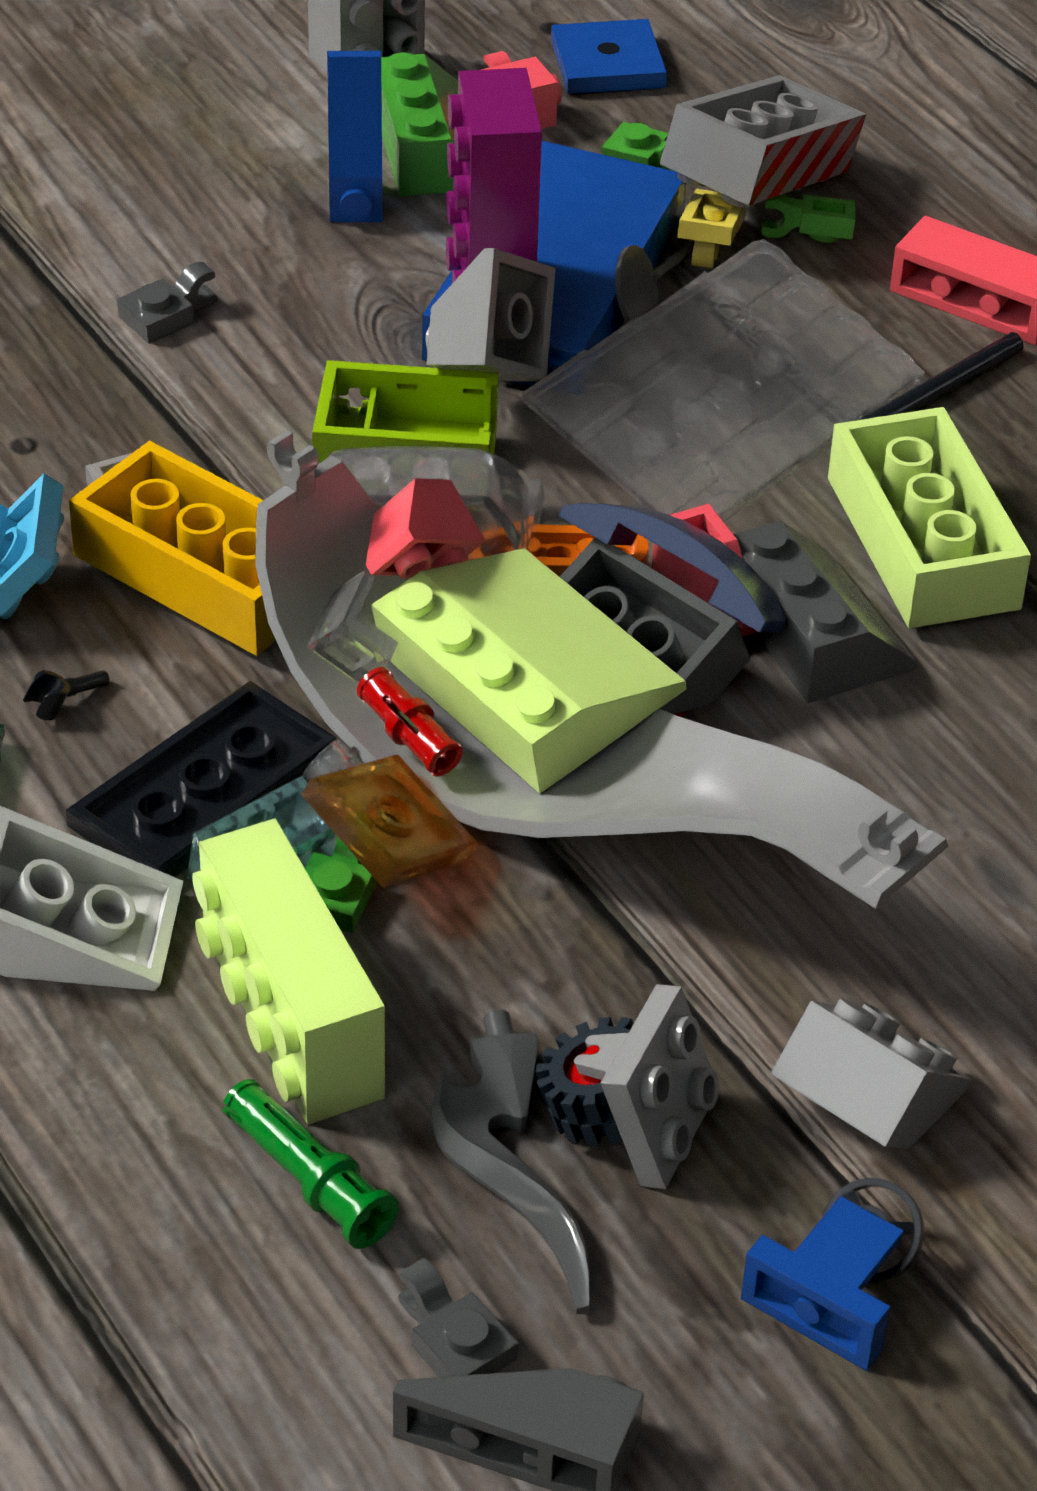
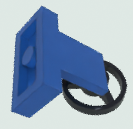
[741,1178,924,1371]

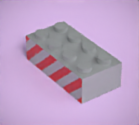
[660,75,866,208]

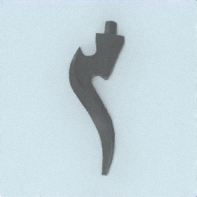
[432,1009,591,1315]

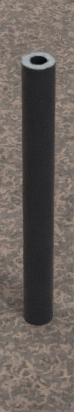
[859,332,1024,420]

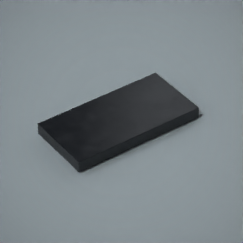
[66,681,341,877]

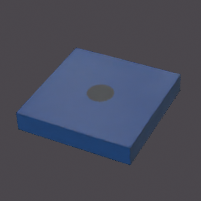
[551,19,667,94]

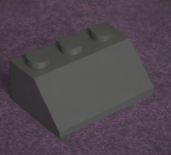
[733,520,916,703]
[560,538,750,714]

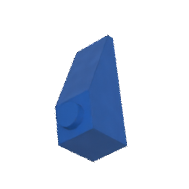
[327,51,383,222]

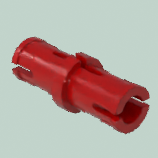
[357,667,463,777]

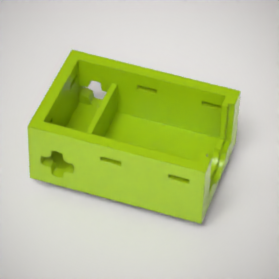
[312,360,499,500]

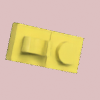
[677,189,746,269]

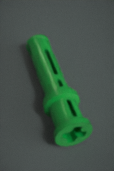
[222,1079,399,1249]

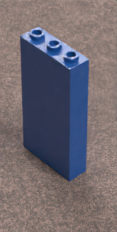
[422,141,686,399]

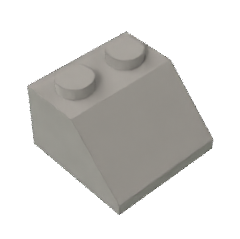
[425,248,555,382]

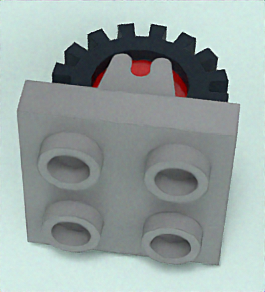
[536,984,719,1189]

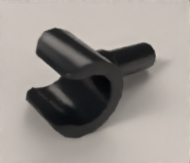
[23,670,110,721]

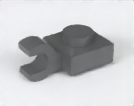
[116,262,218,344]
[398,1258,518,1377]

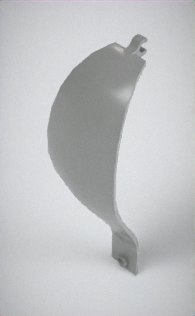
[255,430,949,909]

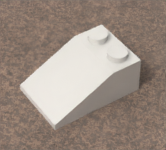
[0,806,183,991]

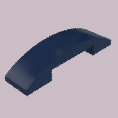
[558,503,788,633]

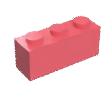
[890,215,1037,346]

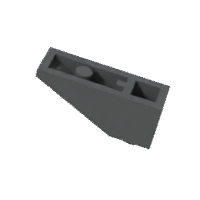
[393,1368,644,1491]

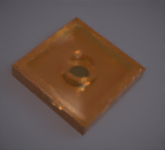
[301,754,478,888]

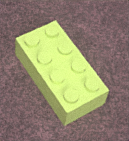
[828,407,1031,629]
[192,818,385,1125]

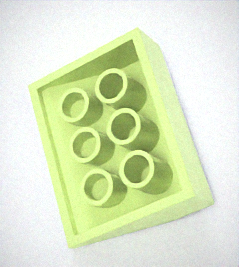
[371,548,687,794]

